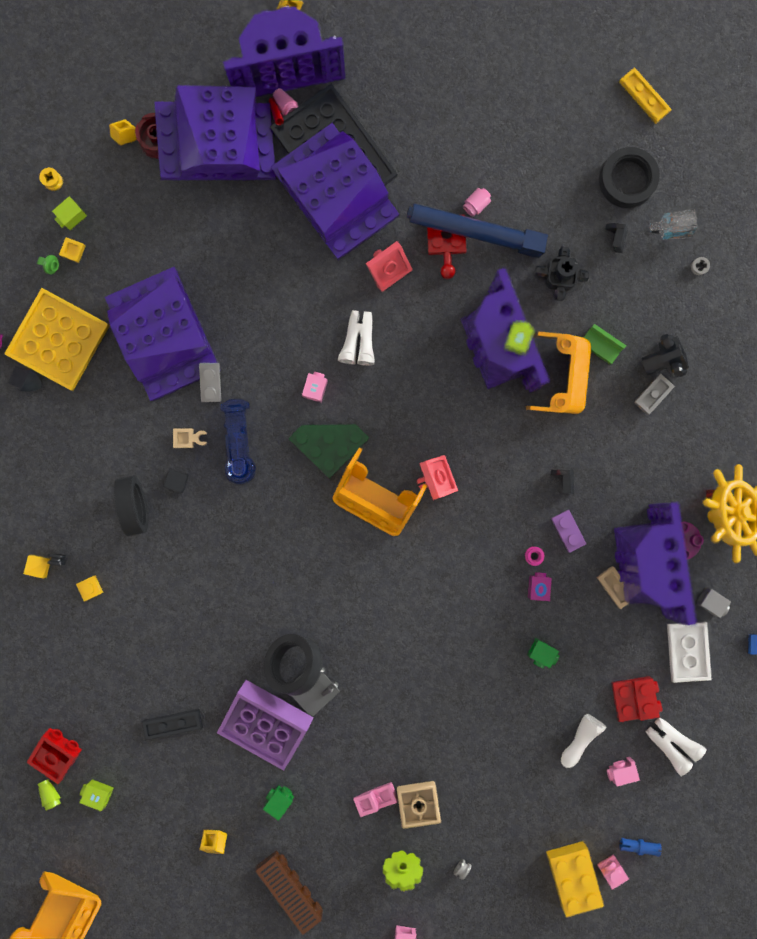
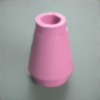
[273,88,298,116]

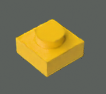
[59,237,85,263]
[76,575,103,601]

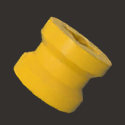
[39,167,63,191]

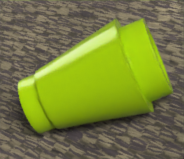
[38,779,61,811]

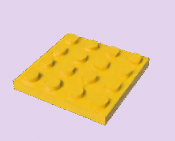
[4,288,110,391]

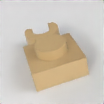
[173,428,207,448]

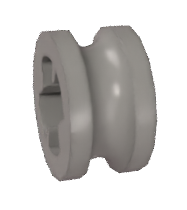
[691,257,710,275]
[453,859,471,880]

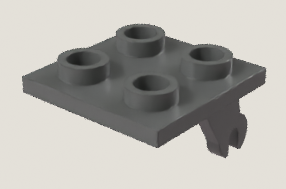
[291,667,340,717]

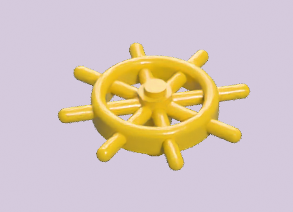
[703,464,757,563]

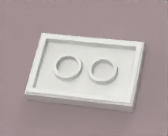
[667,621,711,683]

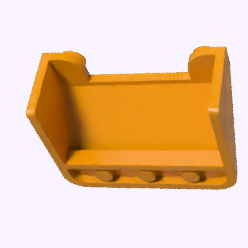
[9,871,101,939]

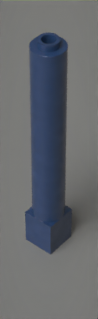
[406,203,548,258]

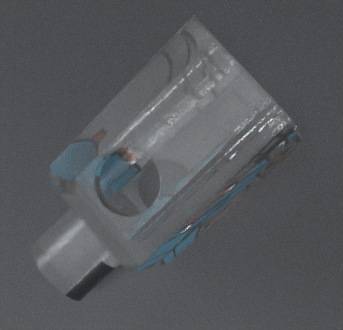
[650,209,697,239]

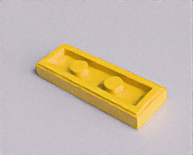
[619,67,672,124]

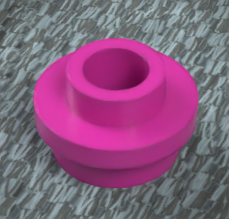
[525,547,544,566]

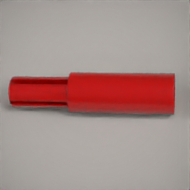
[269,97,284,125]

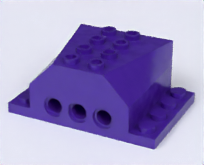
[223,6,346,97]
[154,85,276,180]
[271,123,400,260]
[105,267,221,401]
[461,268,549,393]
[614,502,696,626]

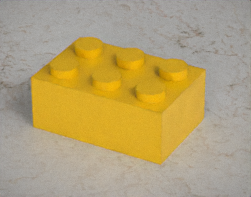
[546,841,604,917]

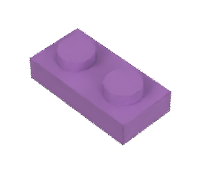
[551,510,586,553]

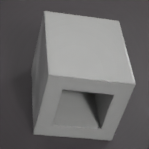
[697,588,731,618]

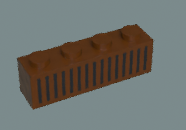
[256,850,323,935]

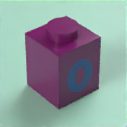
[528,572,552,601]

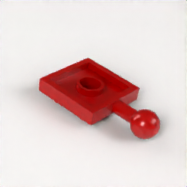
[427,215,466,279]

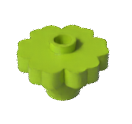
[383,851,423,891]

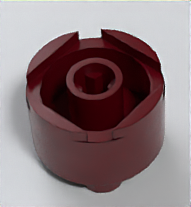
[135,113,159,158]

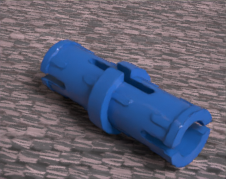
[619,838,661,857]

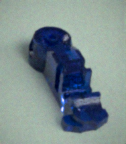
[220,399,256,485]

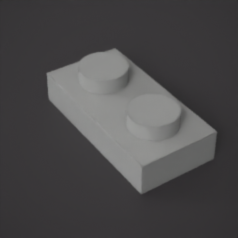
[199,363,221,402]
[633,374,675,415]

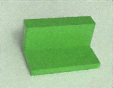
[583,324,626,365]

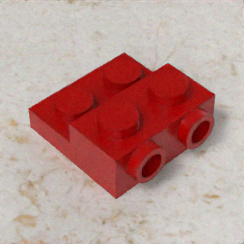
[611,676,662,722]
[27,728,82,784]

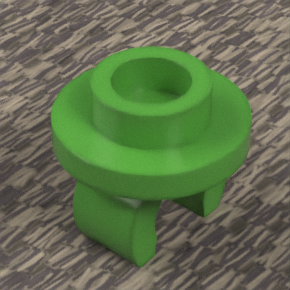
[37,255,59,274]

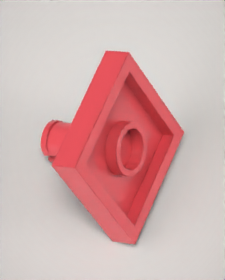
[366,241,412,292]
[417,455,458,500]

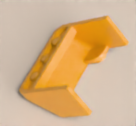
[526,332,591,414]
[333,447,427,536]

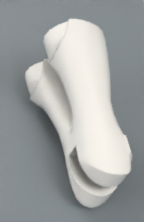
[338,310,375,365]
[561,714,606,768]
[646,718,707,777]

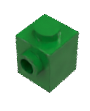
[527,638,559,669]
[263,785,294,821]

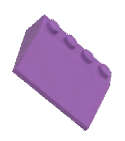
[217,680,314,771]

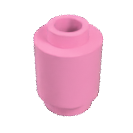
[463,188,491,217]

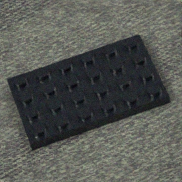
[270,83,398,186]

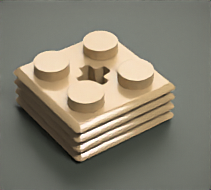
[397,781,441,829]

